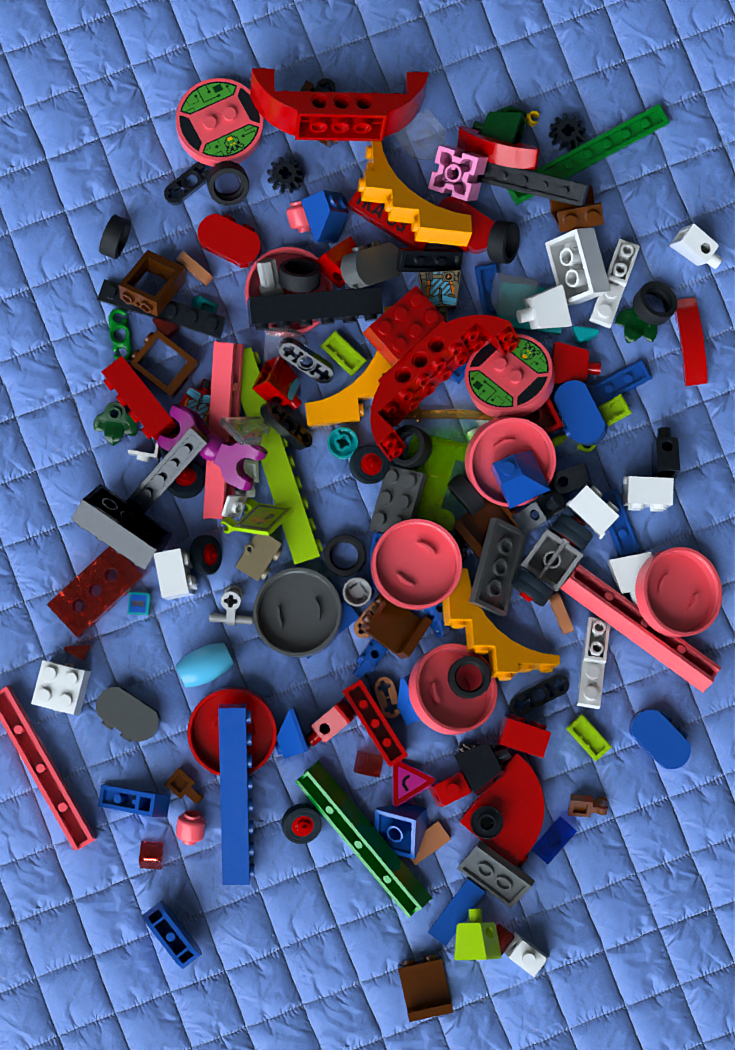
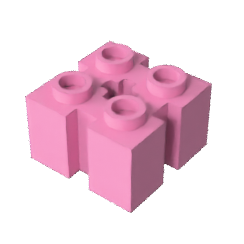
[428,145,488,201]

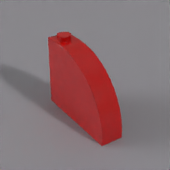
[459,752,545,867]

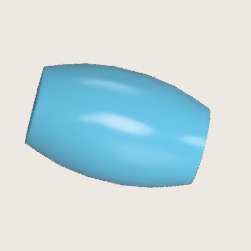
[175,642,234,688]

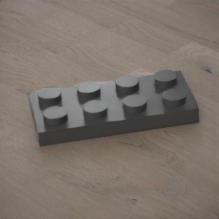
[469,518,528,617]

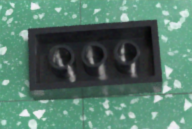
[71,484,173,570]

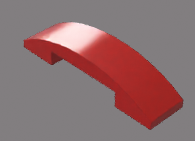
[457,125,539,170]
[675,297,708,387]

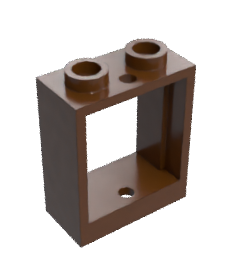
[119,250,186,317]
[130,330,200,399]

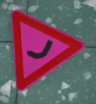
[393,761,436,807]

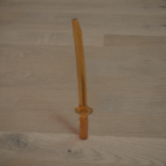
[403,407,494,422]

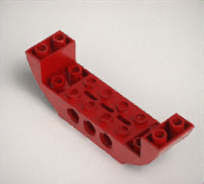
[250,68,429,142]
[370,315,520,461]

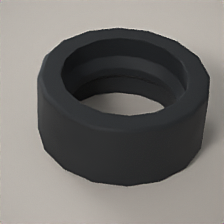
[207,161,249,206]
[99,214,131,259]
[487,220,520,264]
[279,258,321,293]
[633,281,678,325]
[392,425,432,469]
[446,473,486,516]
[324,534,366,577]
[448,656,491,699]

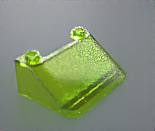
[402,434,469,533]

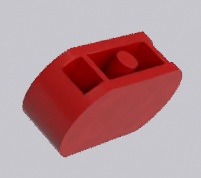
[438,196,494,254]
[197,214,262,268]

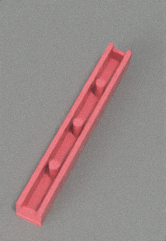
[203,341,244,519]
[560,564,721,693]
[0,685,97,851]

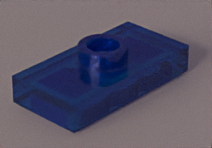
[531,816,577,865]

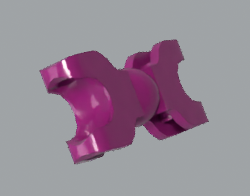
[157,404,268,491]

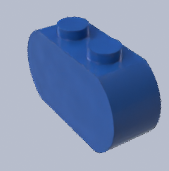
[554,380,608,446]
[629,709,691,769]
[143,900,202,969]

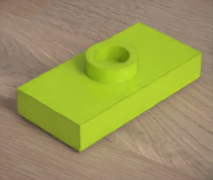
[320,330,367,377]
[599,394,633,427]
[565,713,612,762]

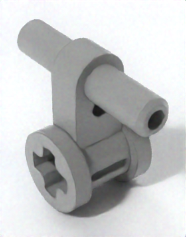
[209,585,254,626]

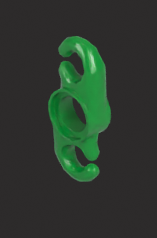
[108,308,132,361]

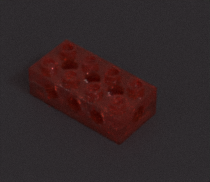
[47,546,145,638]

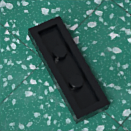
[396,248,463,272]

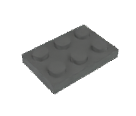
[369,466,428,533]
[457,841,535,908]

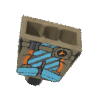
[418,270,460,322]

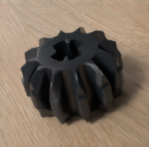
[548,114,586,152]
[267,156,304,194]

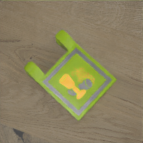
[221,497,294,536]

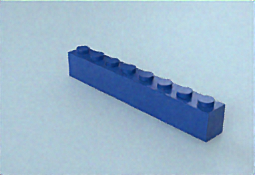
[218,703,255,885]

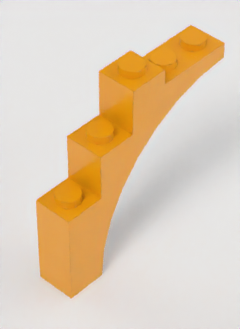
[358,141,472,247]
[305,306,406,428]
[442,568,560,681]

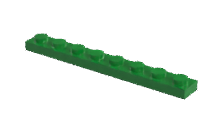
[507,104,670,206]

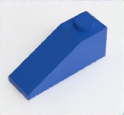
[98,784,171,817]

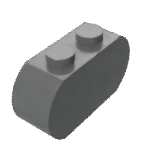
[341,240,401,289]
[96,686,161,742]

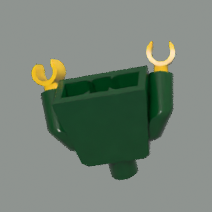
[472,105,540,145]

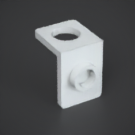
[128,442,160,462]
[221,491,247,517]

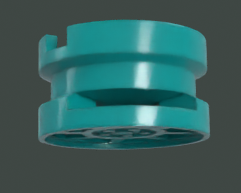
[327,427,358,460]

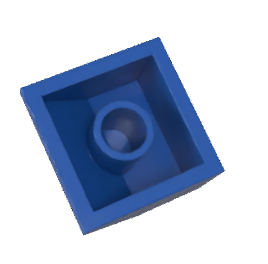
[301,190,349,244]

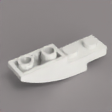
[589,238,640,329]
[577,617,610,709]

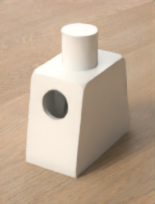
[669,223,723,269]
[516,285,572,329]
[607,552,652,605]
[502,931,549,977]

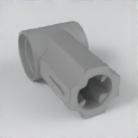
[257,258,284,296]

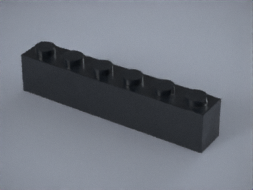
[247,287,384,330]

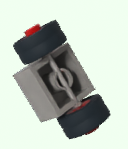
[511,513,593,607]

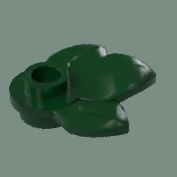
[615,306,658,343]
[93,402,137,446]

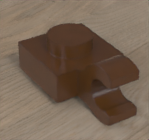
[164,767,204,804]
[568,794,608,817]

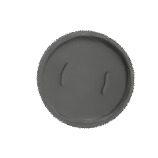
[253,568,343,658]

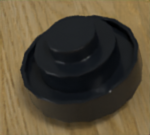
[470,805,503,839]

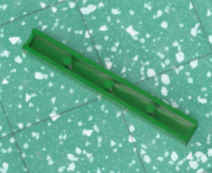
[295,761,433,918]

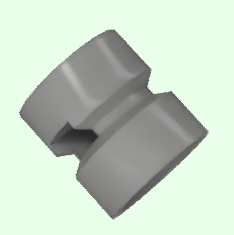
[343,578,372,607]

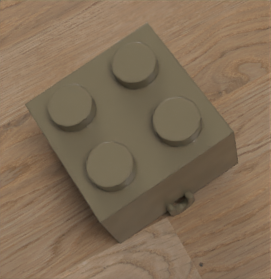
[235,534,283,581]

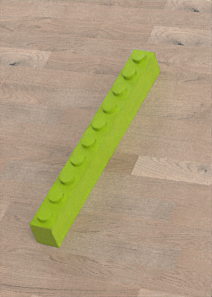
[241,347,323,565]

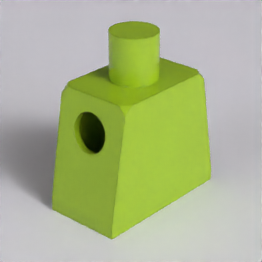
[454,909,501,960]

